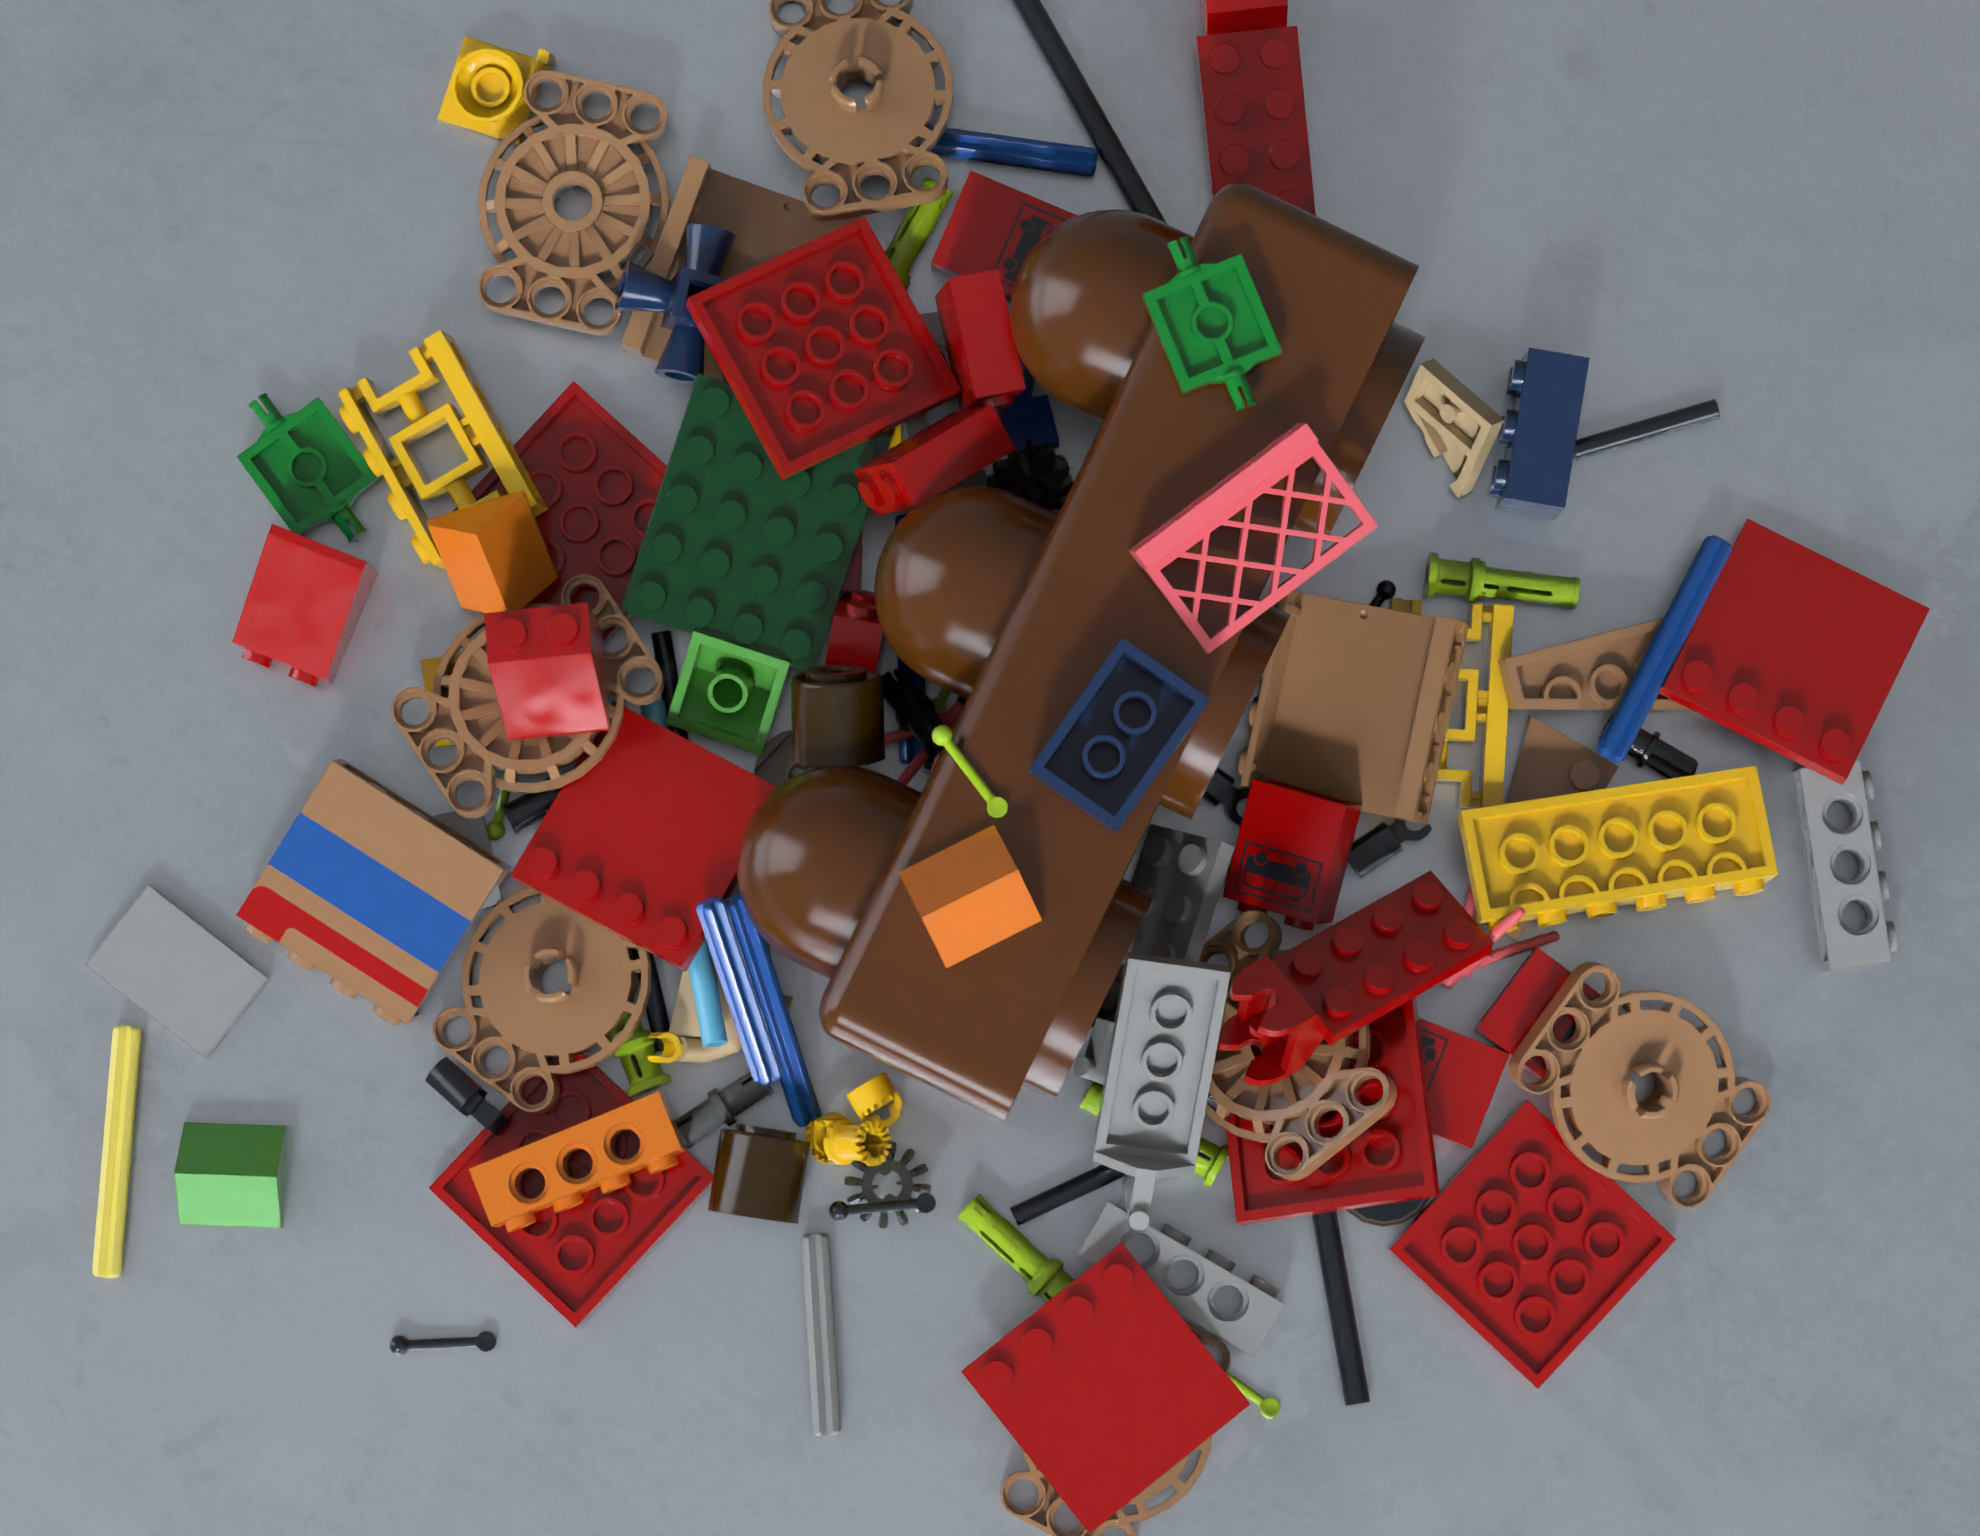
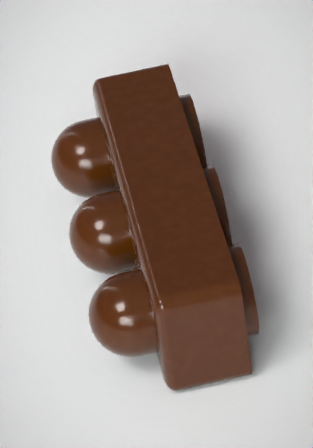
[737,182,1426,1122]

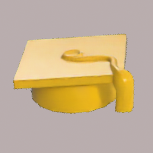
[437,36,556,145]

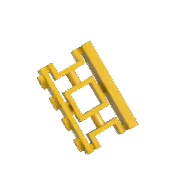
[338,330,548,570]
[1389,598,1514,808]

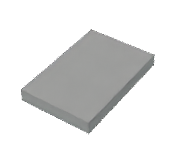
[85,885,269,1058]

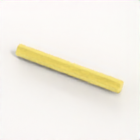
[92,1025,142,1278]

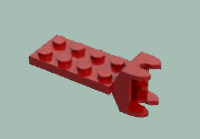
[1196,0,1316,216]
[1217,870,1494,1086]

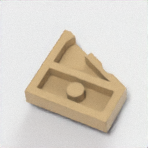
[1404,358,1504,498]

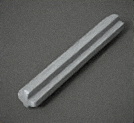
[801,1233,841,1436]

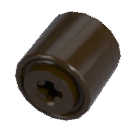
[790,664,885,768]
[708,1124,810,1224]

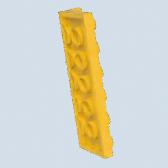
[1457,766,1778,933]

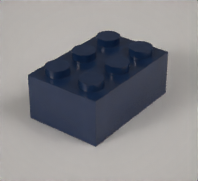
[1489,347,1590,520]
[1028,638,1210,835]

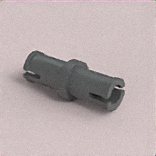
[675,1072,774,1148]

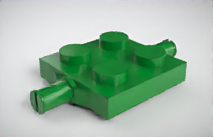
[1142,236,1282,412]
[236,393,379,543]

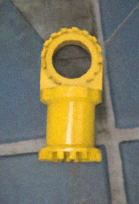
[846,1072,903,1127]
[804,1111,892,1166]

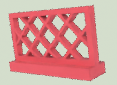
[1128,423,1378,654]

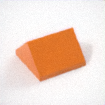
[427,489,558,613]
[898,825,1042,969]

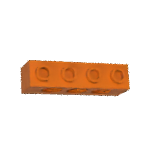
[469,1091,687,1233]

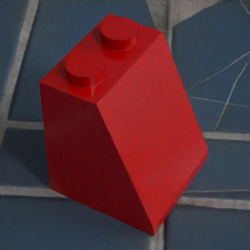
[232,524,378,688]
[484,603,610,741]

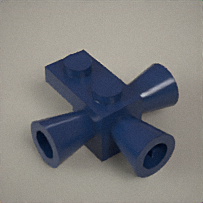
[615,224,736,384]

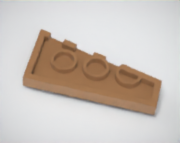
[1498,617,1691,710]
[1473,716,1619,942]

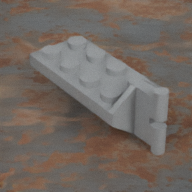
[1074,824,1235,1085]
[1091,952,1231,1231]

